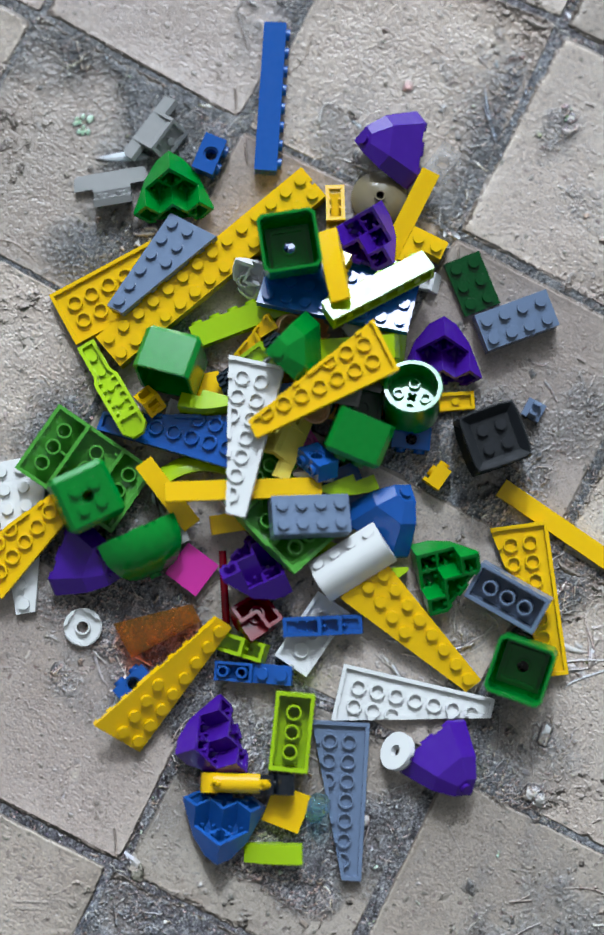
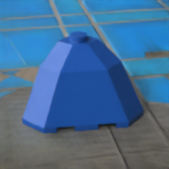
[349,485,416,558]
[183,791,265,865]

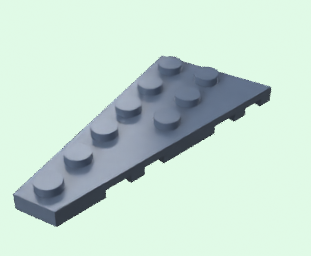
[107,213,218,316]

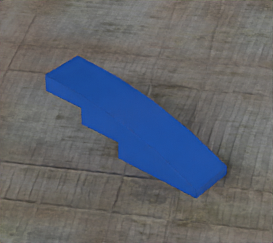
[283,614,364,637]

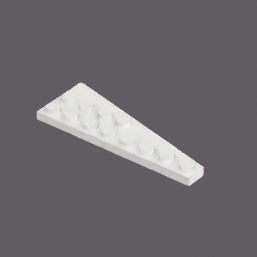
[226,355,285,518]
[0,458,46,615]
[331,664,495,721]

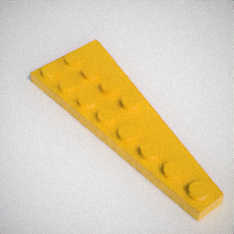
[248,319,399,439]
[490,521,569,677]
[93,616,232,752]

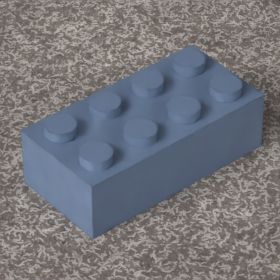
[472,289,560,354]
[267,494,352,540]
[464,560,553,635]

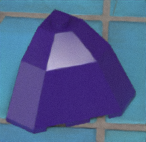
[354,111,427,190]
[337,200,396,271]
[406,316,482,386]
[48,527,122,596]
[219,535,293,600]
[175,694,249,773]
[400,719,476,797]

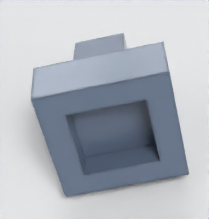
[520,397,546,423]

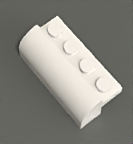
[307,522,397,602]

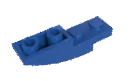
[214,660,294,686]

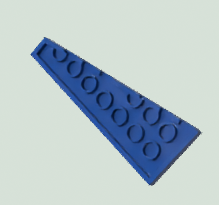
[97,411,228,469]

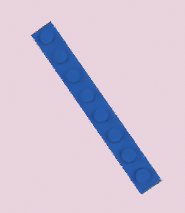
[254,21,290,176]

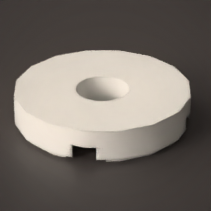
[64,608,102,646]
[380,732,415,771]

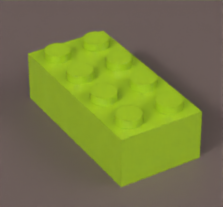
[268,690,315,774]

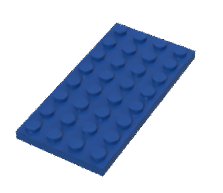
[256,243,420,336]

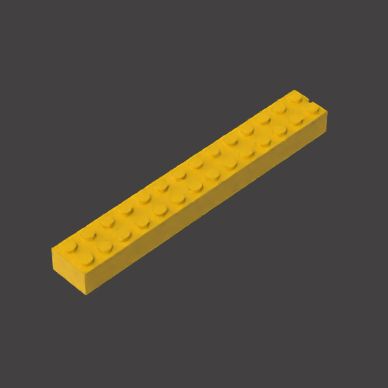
[96,167,326,369]

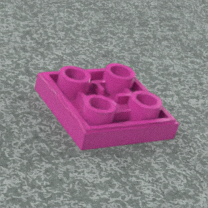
[165,542,219,596]

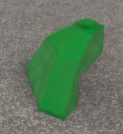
[134,151,214,223]
[265,311,321,381]
[410,540,481,616]

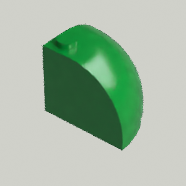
[98,512,181,581]

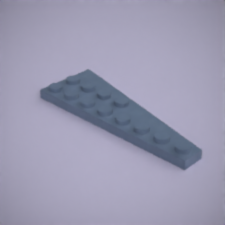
[313,720,370,881]

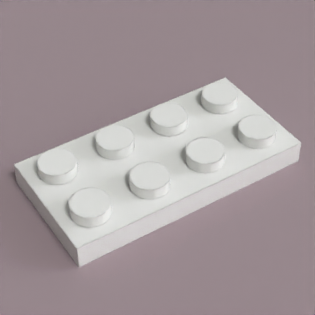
[275,591,350,677]

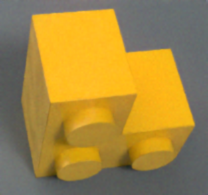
[397,226,448,264]

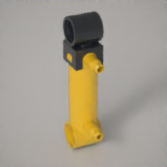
[200,772,295,795]

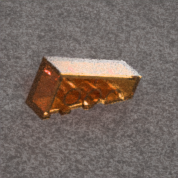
[114,604,202,658]

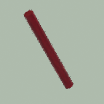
[219,551,230,625]

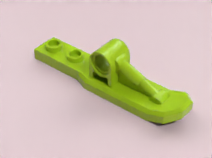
[77,339,147,439]

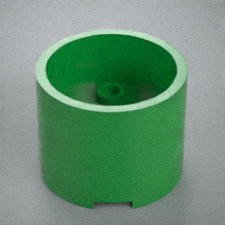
[382,360,443,434]

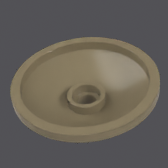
[351,171,408,223]

